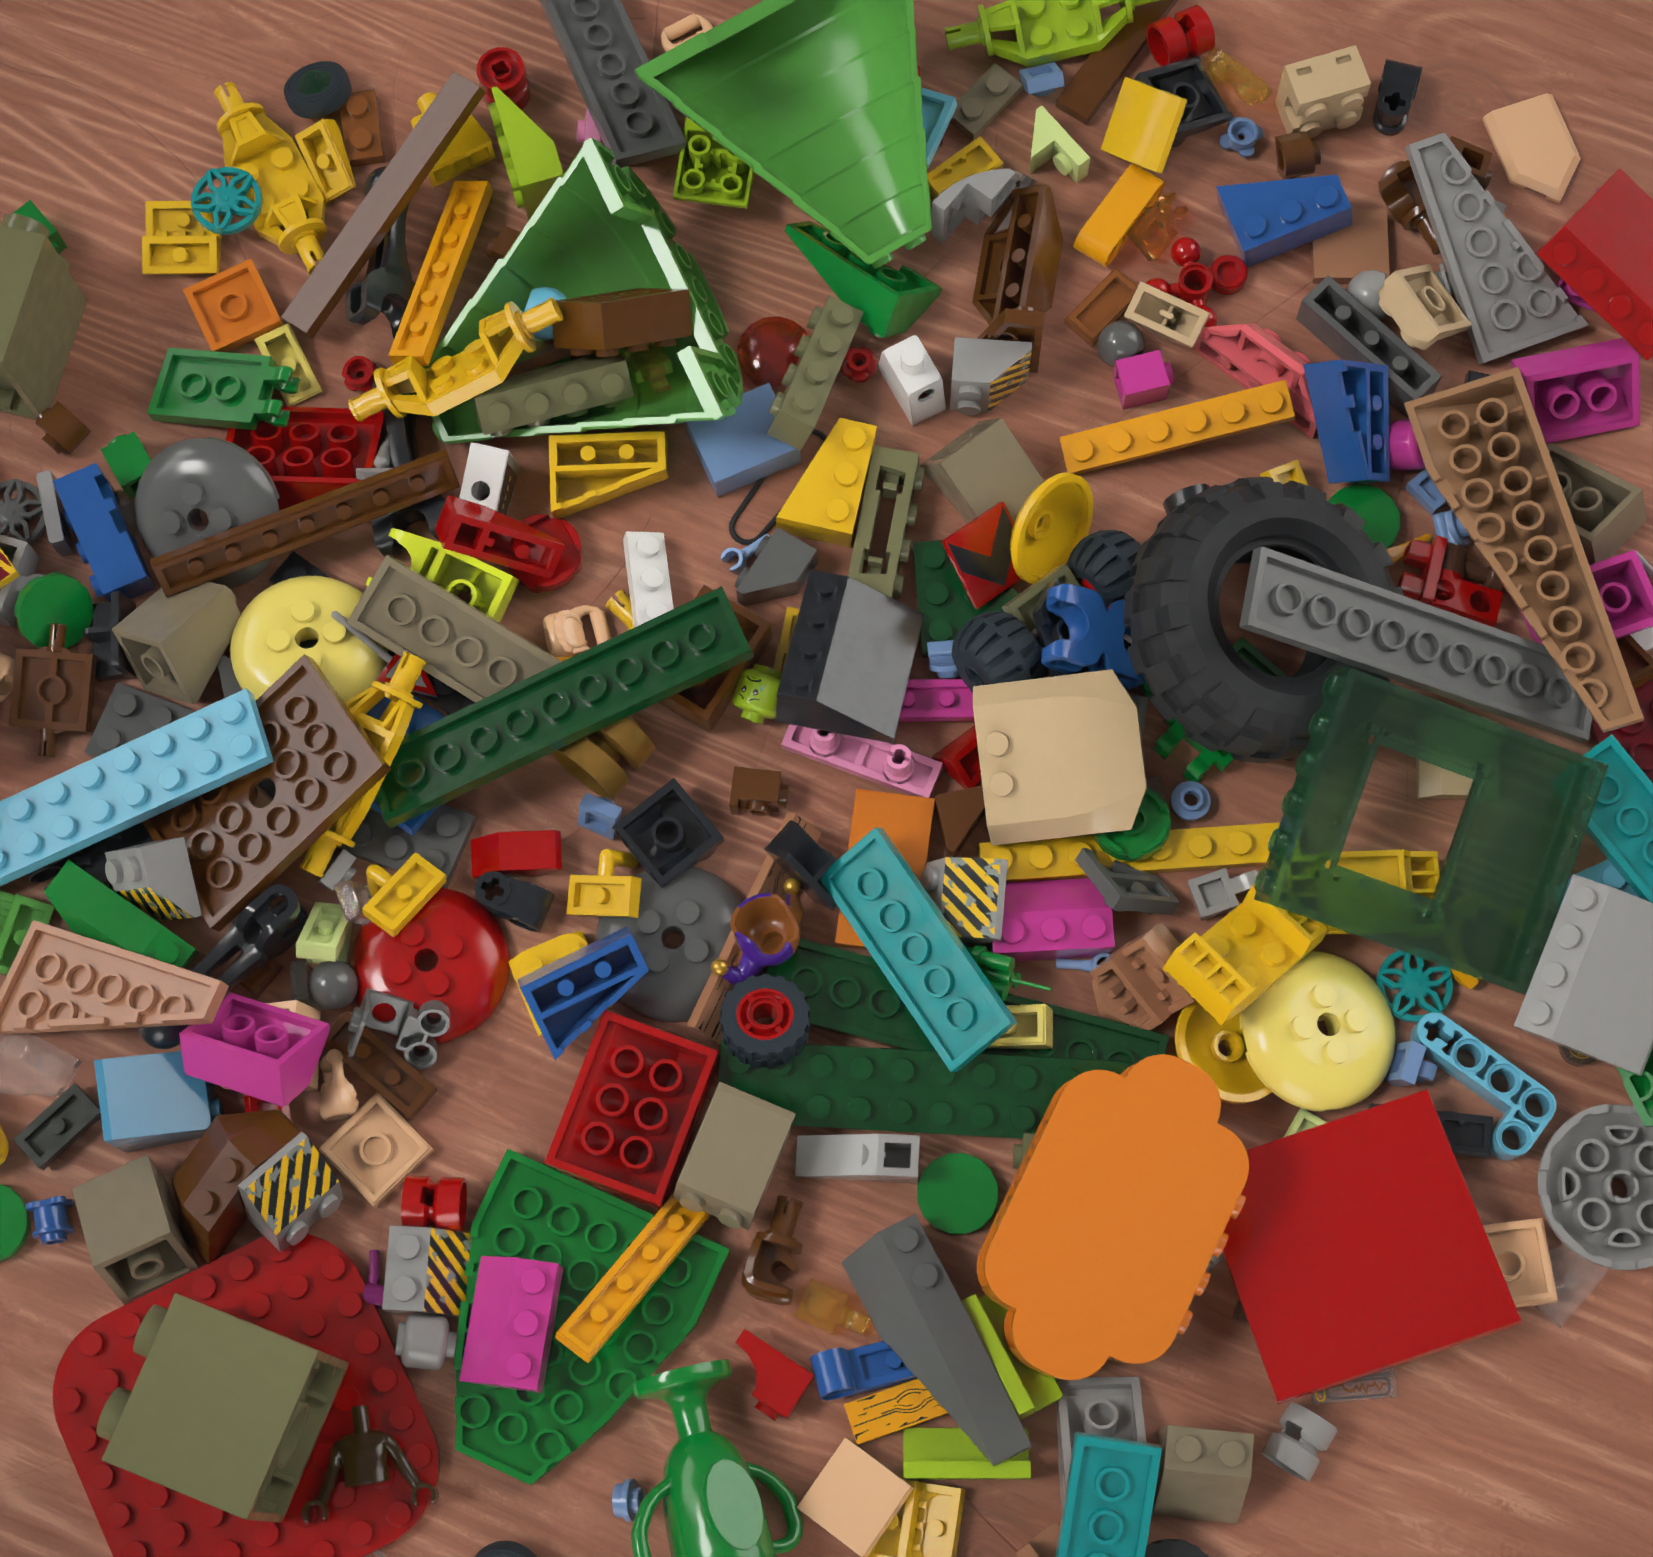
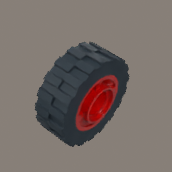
[720,974,810,1069]

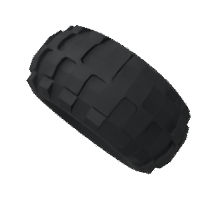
[1124,477,1403,764]

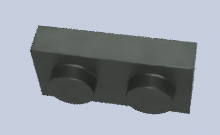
[13,1083,101,1171]

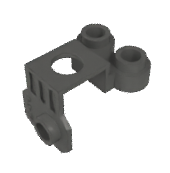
[347,988,451,1069]

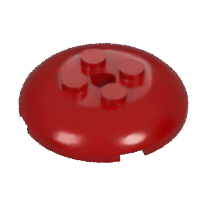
[350,888,510,1044]

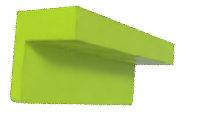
[961,1294,1062,1420]
[903,1428,1031,1480]

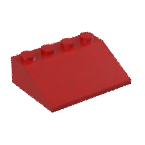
[1535,168,1653,361]
[225,406,386,510]
[544,1010,720,1210]

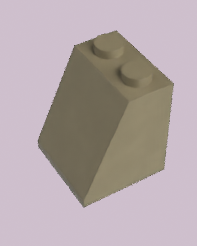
[920,418,1044,523]
[112,582,241,704]
[673,1082,796,1230]
[72,1155,200,1305]
[1152,1425,1254,1524]

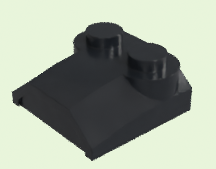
[1135,56,1233,147]
[612,778,725,889]

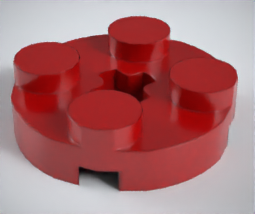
[508,514,583,593]

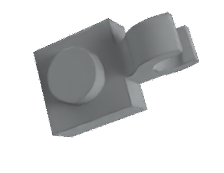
[1187,868,1260,921]

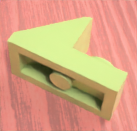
[1029,105,1090,183]
[296,902,355,964]

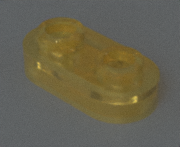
[1204,47,1272,106]

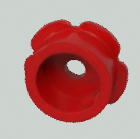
[840,346,878,383]
[342,356,378,392]

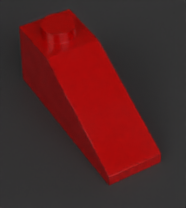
[435,495,565,579]

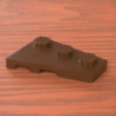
[977,306,1045,373]

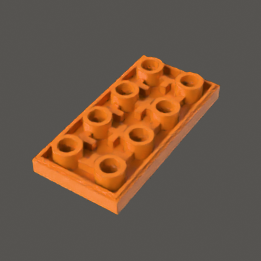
[835,789,935,950]

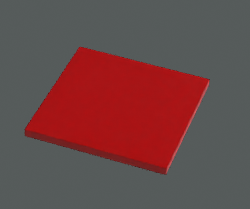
[1222,1089,1522,1405]

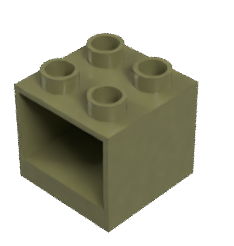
[0,213,87,420]
[96,1293,350,1523]

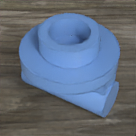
[1432,509,1471,546]
[927,640,959,678]

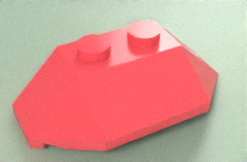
[1193,323,1318,439]

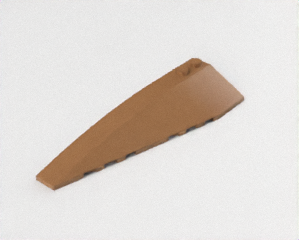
[1404,367,1644,733]

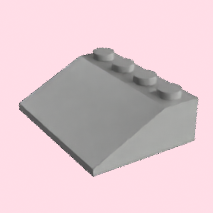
[1514,874,1653,1076]

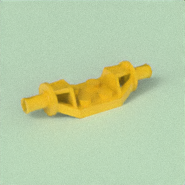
[214,82,327,275]
[348,297,563,422]
[299,651,427,878]

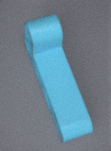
[1410,1012,1556,1161]

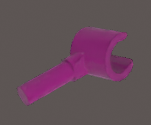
[363,1249,384,1309]

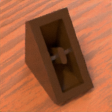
[935,786,985,857]

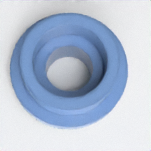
[1170,781,1211,821]
[612,1479,645,1522]

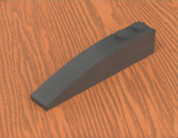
[842,1214,1032,1466]

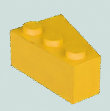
[776,418,877,548]
[549,431,669,519]

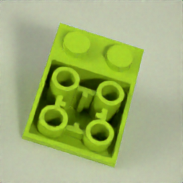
[488,86,564,220]
[673,117,756,209]

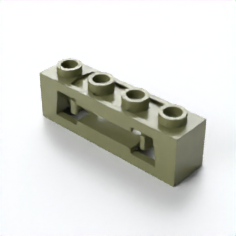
[848,446,925,599]

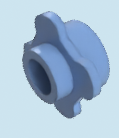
[1220,117,1263,158]

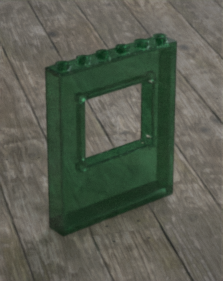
[1254,666,1609,995]

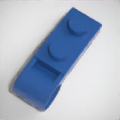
[810,1341,918,1401]

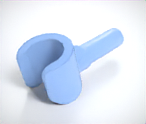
[721,534,770,574]
[1056,953,1110,972]

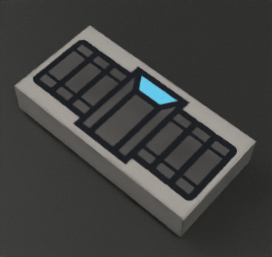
[36,470,74,556]

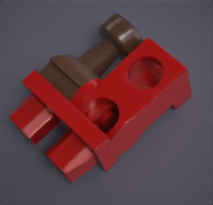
[1396,535,1503,627]

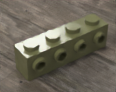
[766,295,864,450]
[471,351,634,437]

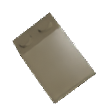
[1547,442,1647,565]

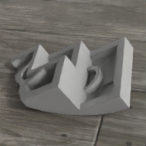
[931,168,1033,244]

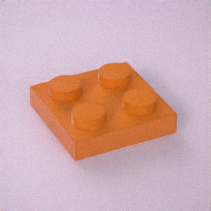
[183,259,283,352]

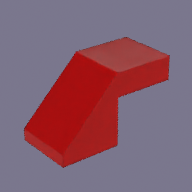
[471,830,562,879]

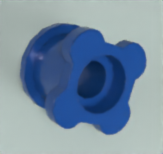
[26,1196,74,1245]

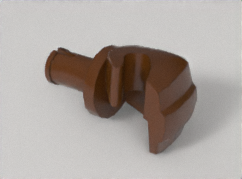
[1378,160,1440,255]
[741,1195,803,1305]

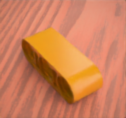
[1073,163,1165,267]

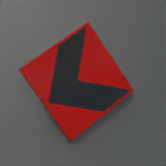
[941,501,1021,609]

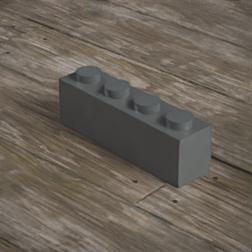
[1296,275,1442,418]

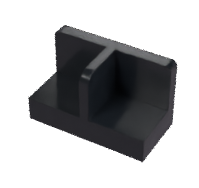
[83,591,136,682]
[764,820,837,910]

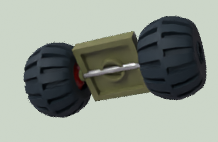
[952,530,1141,693]

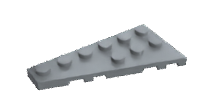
[1405,133,1588,364]

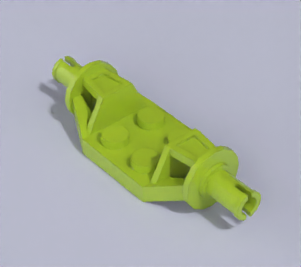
[944,0,1164,67]

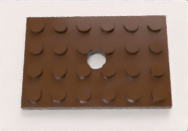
[142,654,391,932]

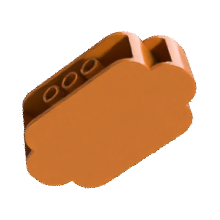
[976,1054,1249,1380]

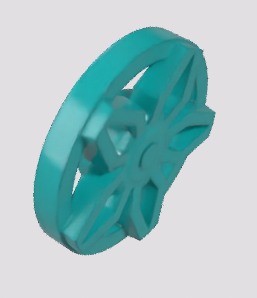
[191,167,263,235]
[1376,947,1453,1023]

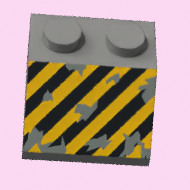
[950,337,1032,416]
[105,837,202,921]
[921,857,1008,947]
[238,1132,343,1252]
[382,1225,471,1317]

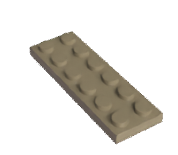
[346,555,562,703]

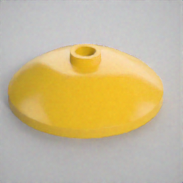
[1010,472,1094,584]
[1175,1000,1272,1104]

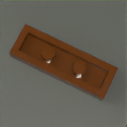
[325,1010,438,1120]

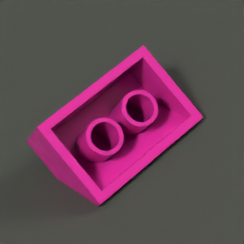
[1511,338,1640,444]
[1519,550,1653,645]
[990,878,1115,962]
[179,993,330,1107]
[459,1256,563,1393]

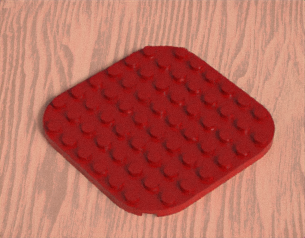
[52,1234,440,1557]

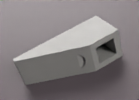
[795,1134,920,1183]

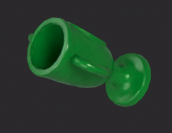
[631,1359,803,1557]

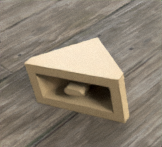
[1124,282,1210,349]

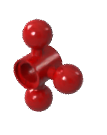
[1146,237,1217,327]

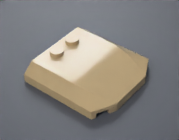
[973,669,1148,845]

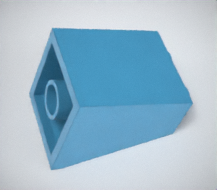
[94,1051,225,1153]

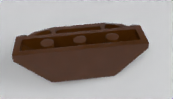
[972,184,1063,325]
[171,1109,302,1264]

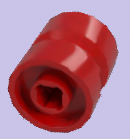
[1146,5,1215,67]
[476,47,530,110]
[401,1175,467,1231]

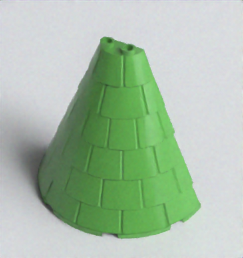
[634,0,933,269]
[423,138,743,444]

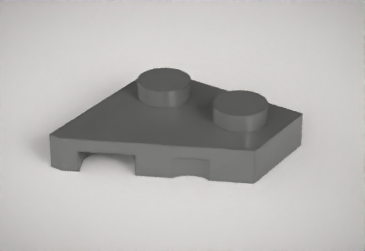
[1075,848,1180,915]

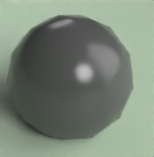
[1097,320,1145,367]
[309,960,358,1010]

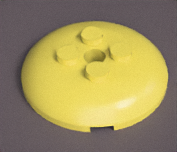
[230,576,389,702]
[1240,951,1396,1112]

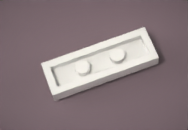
[623,531,674,627]

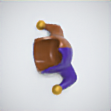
[711,878,804,985]

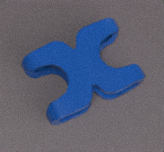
[1041,584,1145,689]

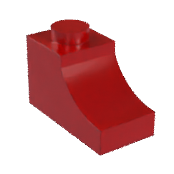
[735,1329,815,1421]

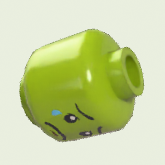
[732,664,782,725]

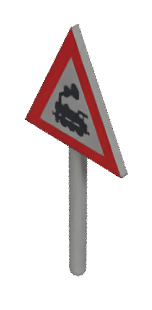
[331,611,438,697]

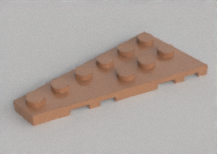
[0,920,229,1034]

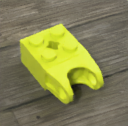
[365,528,520,623]

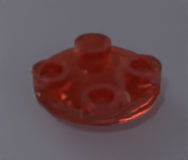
[737,316,808,387]

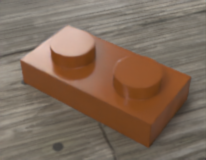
[340,89,385,167]

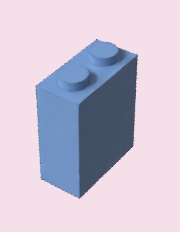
[685,383,801,497]

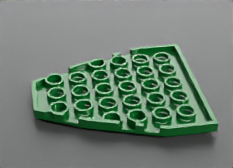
[454,1148,730,1486]

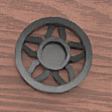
[0,479,46,545]

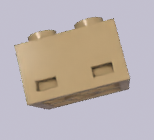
[1275,45,1371,139]

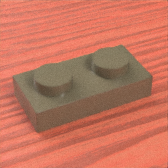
[950,62,1023,141]

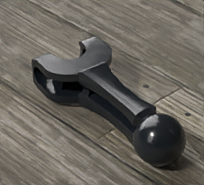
[346,166,415,339]
[371,380,446,557]
[137,884,308,1049]

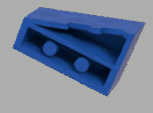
[1216,175,1353,268]
[1303,359,1390,485]
[52,463,156,602]
[518,926,649,1060]

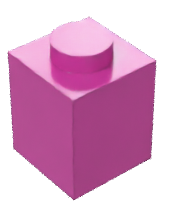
[1112,350,1174,410]

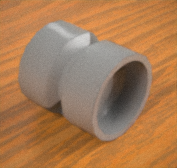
[1261,1402,1338,1482]

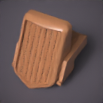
[1089,924,1195,1031]

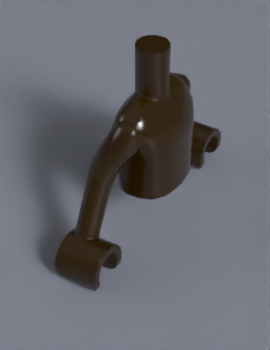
[301,1405,439,1524]

